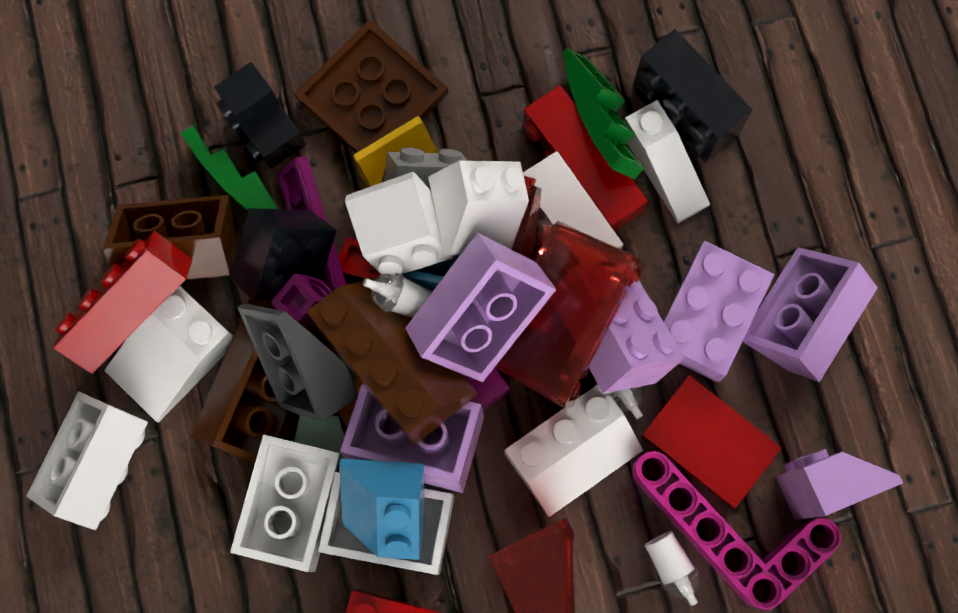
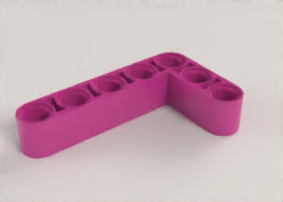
[632,451,841,610]

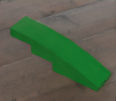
[563,48,644,179]
[181,126,278,213]

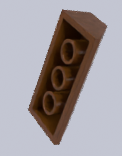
[306,277,478,446]
[190,298,327,463]

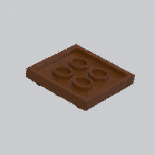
[294,19,449,153]

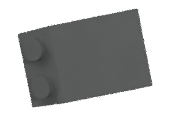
[237,303,358,422]

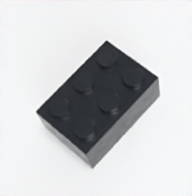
[633,29,753,163]

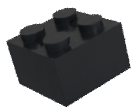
[228,208,337,300]

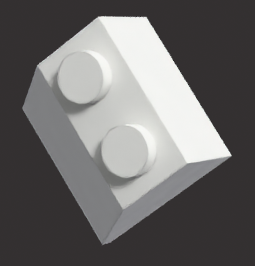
[428,161,529,256]
[345,172,454,279]

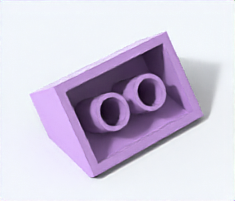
[743,247,878,382]
[775,449,903,520]

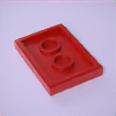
[641,375,782,509]

